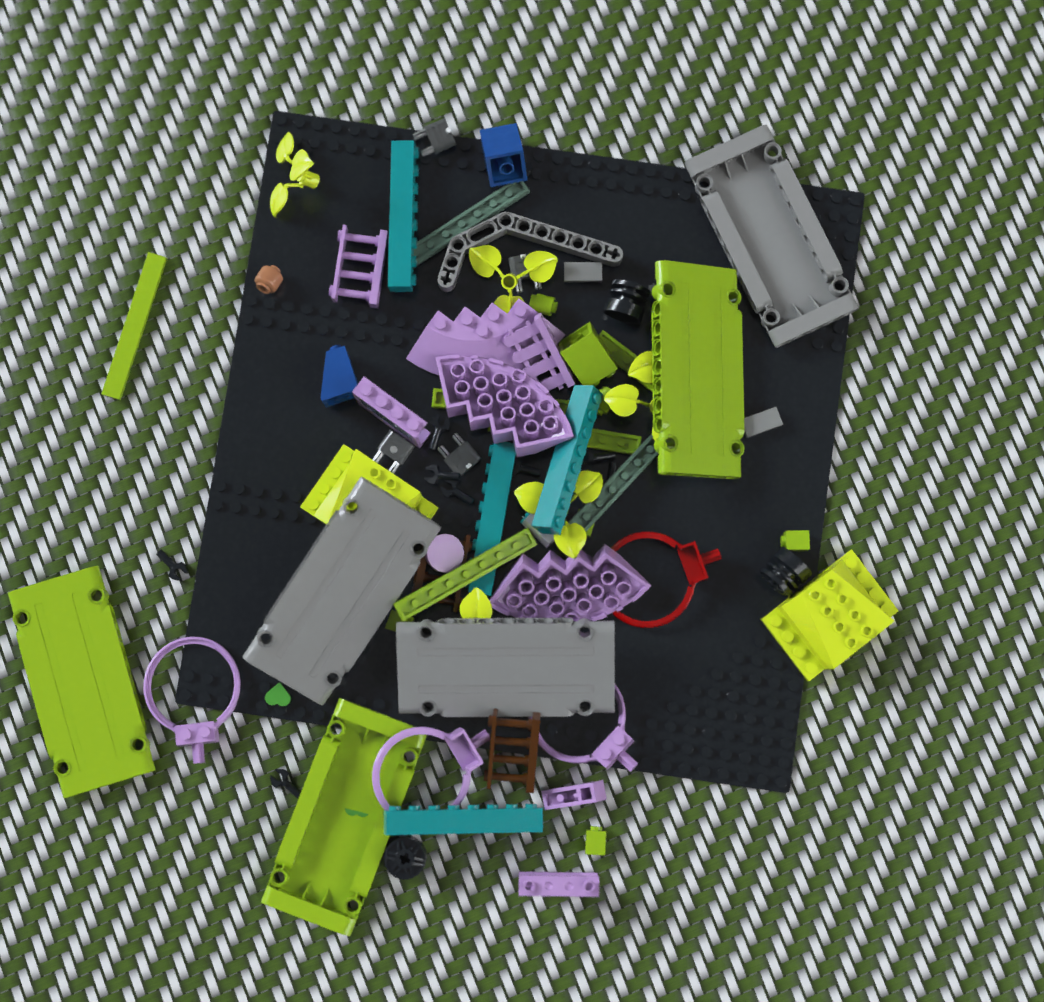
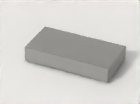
[564,262,602,282]
[744,407,783,438]

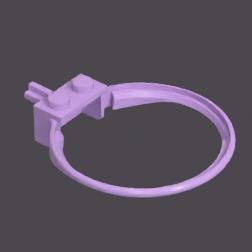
[143,637,241,764]
[528,684,638,772]
[372,727,491,810]

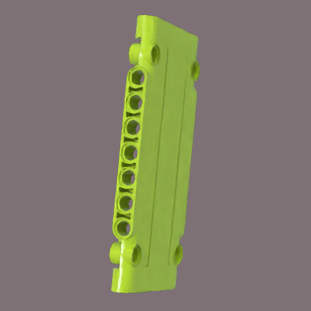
[651,260,745,479]
[8,566,156,798]
[261,698,427,936]

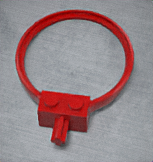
[611,532,722,628]

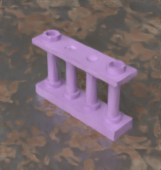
[329,224,389,309]
[519,871,599,897]

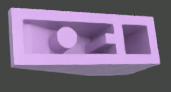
[541,780,607,810]

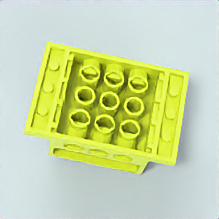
[300,444,439,525]
[760,549,898,681]

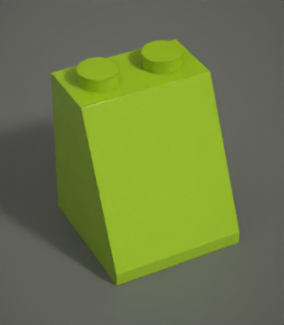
[559,322,618,386]

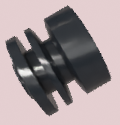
[603,279,650,324]
[760,547,812,599]
[384,836,428,880]

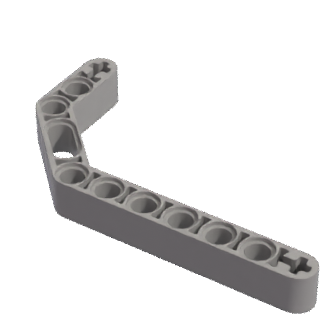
[438,212,623,292]

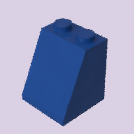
[480,123,527,187]
[321,345,358,407]

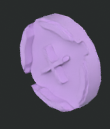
[425,534,464,573]

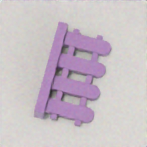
[503,313,575,391]

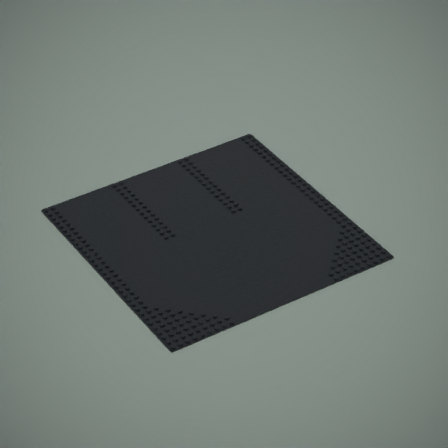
[175,111,865,793]

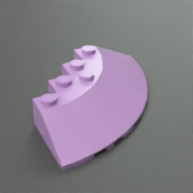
[406,298,565,376]
[435,355,574,457]
[489,544,651,621]

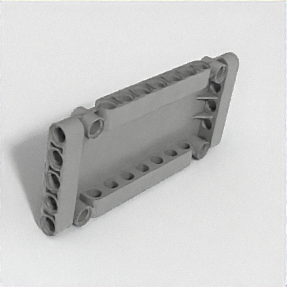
[684,124,859,348]
[242,477,442,705]
[396,618,615,717]

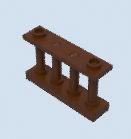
[411,535,473,613]
[484,708,541,793]

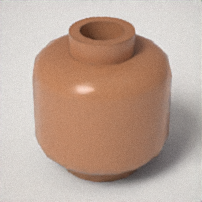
[255,265,283,294]

